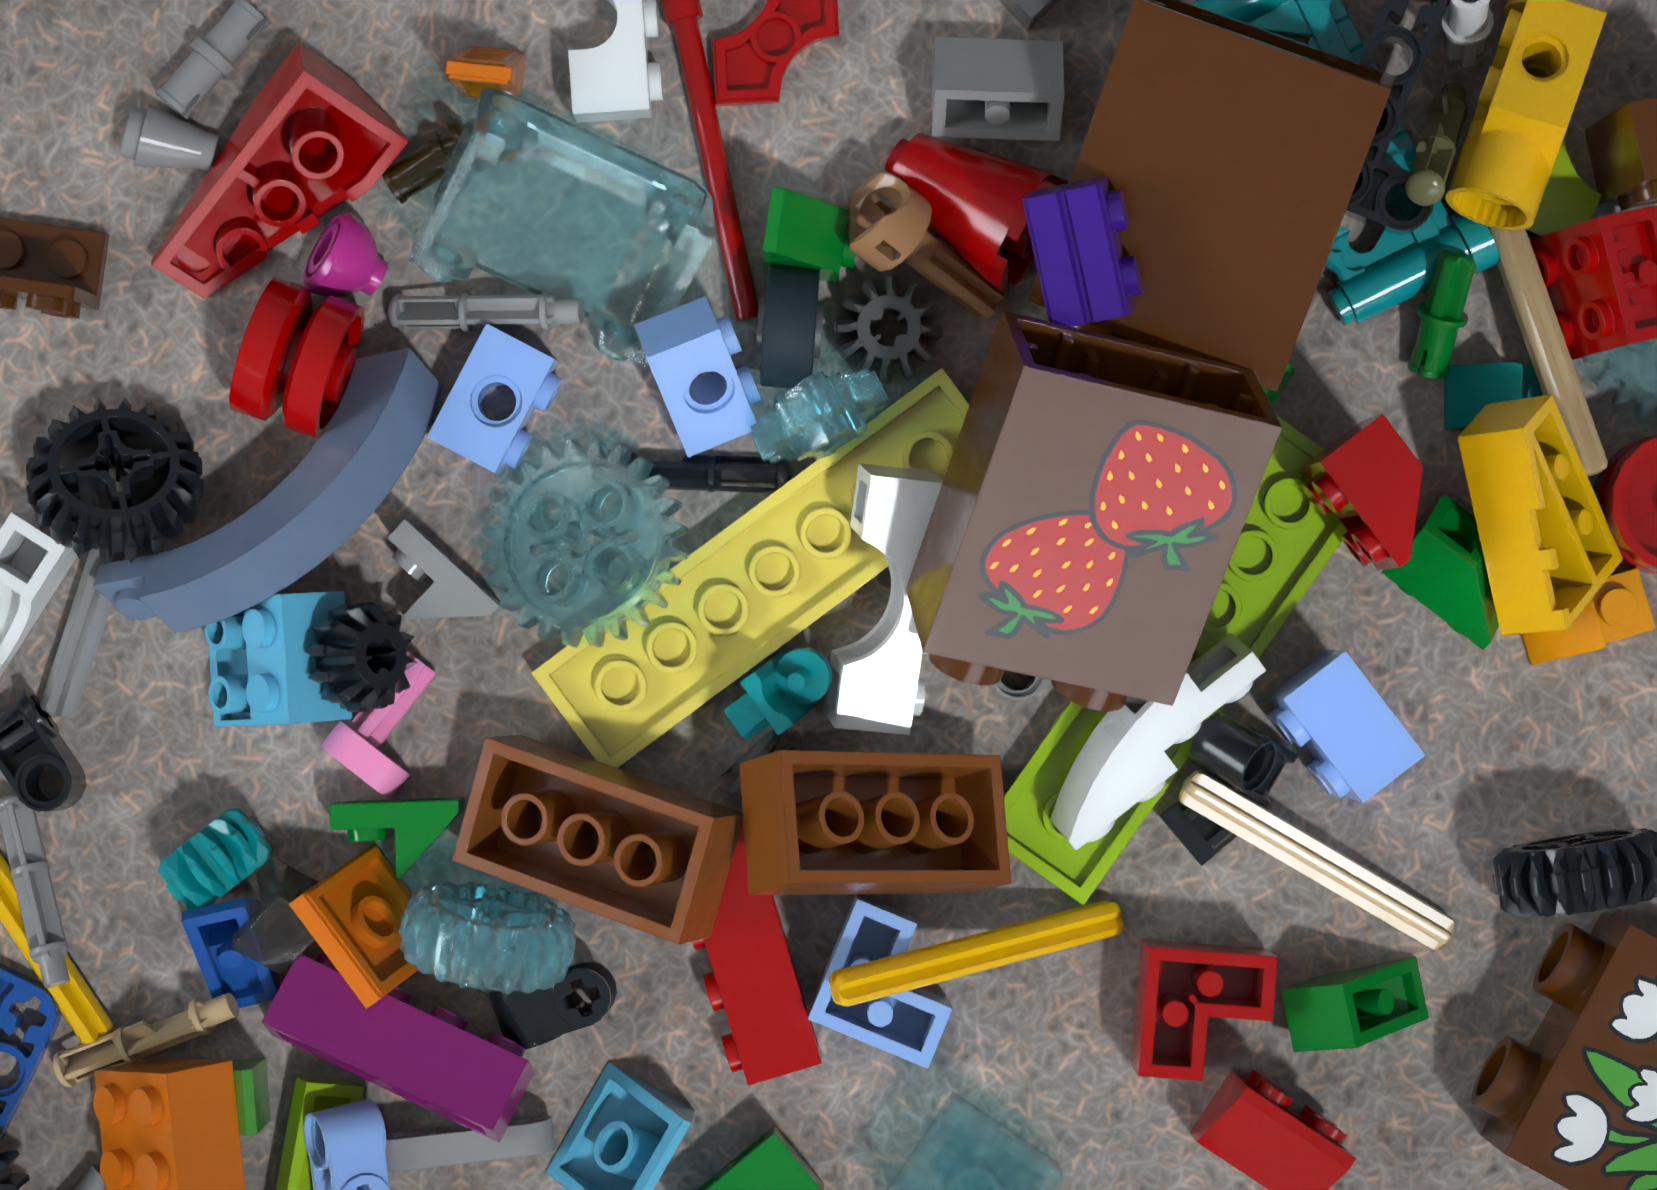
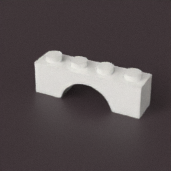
[823,463,943,735]
[0,512,78,677]

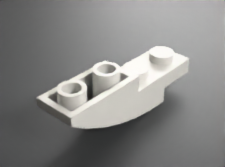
[1050,633,1266,850]

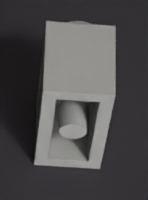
[931,36,1065,141]

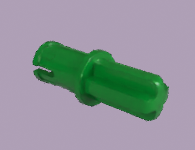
[1407,250,1476,379]

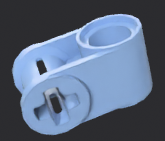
[303,1099,390,1190]

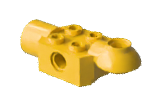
[1445,0,1608,231]

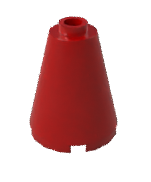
[884,133,1069,292]

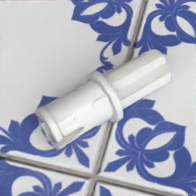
[1442,0,1494,67]

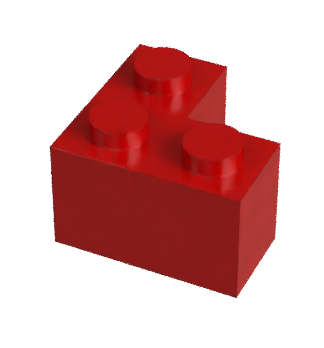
[1131,939,1278,1081]

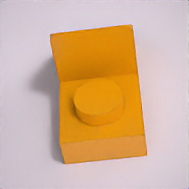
[1521,568,1656,665]

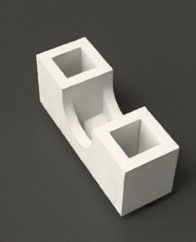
[568,0,663,123]

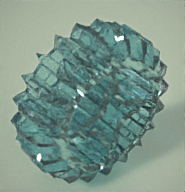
[399,881,576,995]

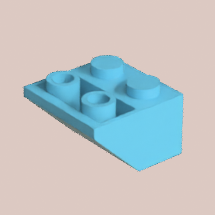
[204,591,352,727]

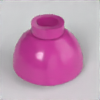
[303,212,388,298]

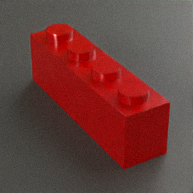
[692,823,822,1086]

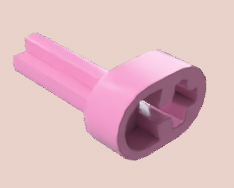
[320,651,437,800]

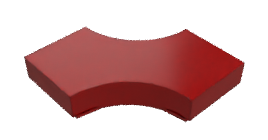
[712,0,839,107]

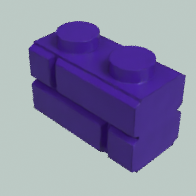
[1022,176,1143,327]

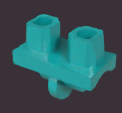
[724,647,832,741]

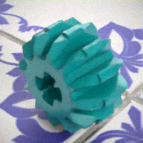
[158,808,272,910]

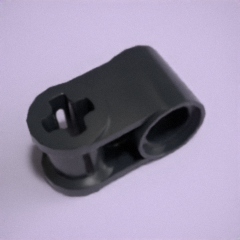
[0,688,86,811]
[1190,713,1298,809]
[488,962,617,1050]

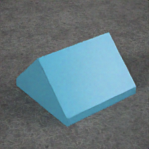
[546,1062,695,1190]

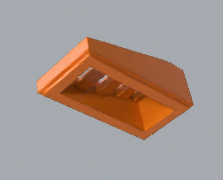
[445,45,526,102]

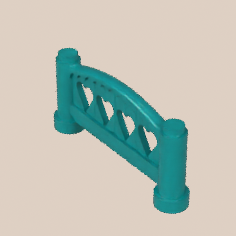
[1193,0,1500,326]

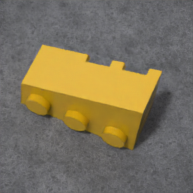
[1457,394,1623,636]

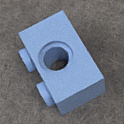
[634,296,762,457]
[427,323,563,475]

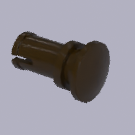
[382,114,485,204]

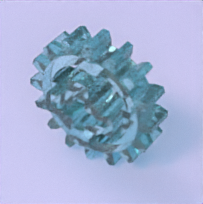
[750,368,889,463]

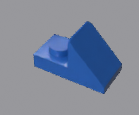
[181,898,280,1008]

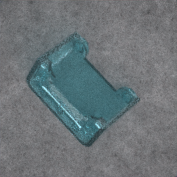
[410,88,714,366]

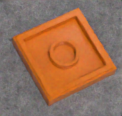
[289,843,450,1009]

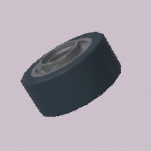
[756,265,824,390]

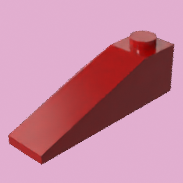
[151,42,409,299]

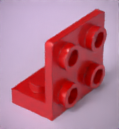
[1530,205,1657,360]

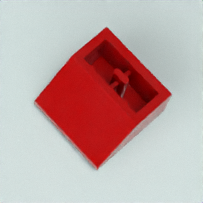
[1300,414,1423,570]
[1190,1069,1356,1190]

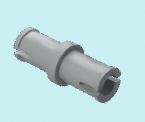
[155,0,270,120]

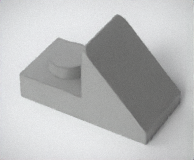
[387,519,505,620]

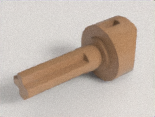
[848,172,1005,319]

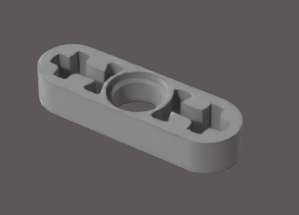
[385,1115,555,1172]

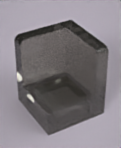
[231,856,318,975]

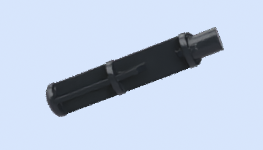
[593,451,791,493]

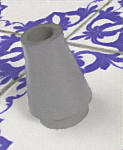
[120,104,219,172]

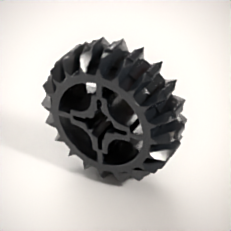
[26,397,204,564]
[1492,828,1657,918]

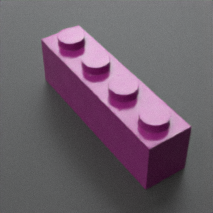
[262,953,534,1143]

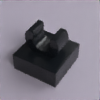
[1159,799,1237,866]

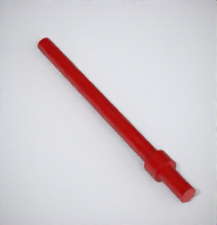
[661,0,759,322]

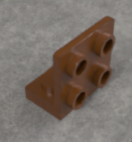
[0,218,110,319]

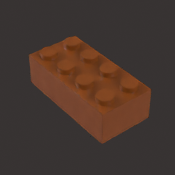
[452,734,743,945]
[739,750,1011,895]

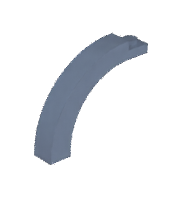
[93,348,443,633]

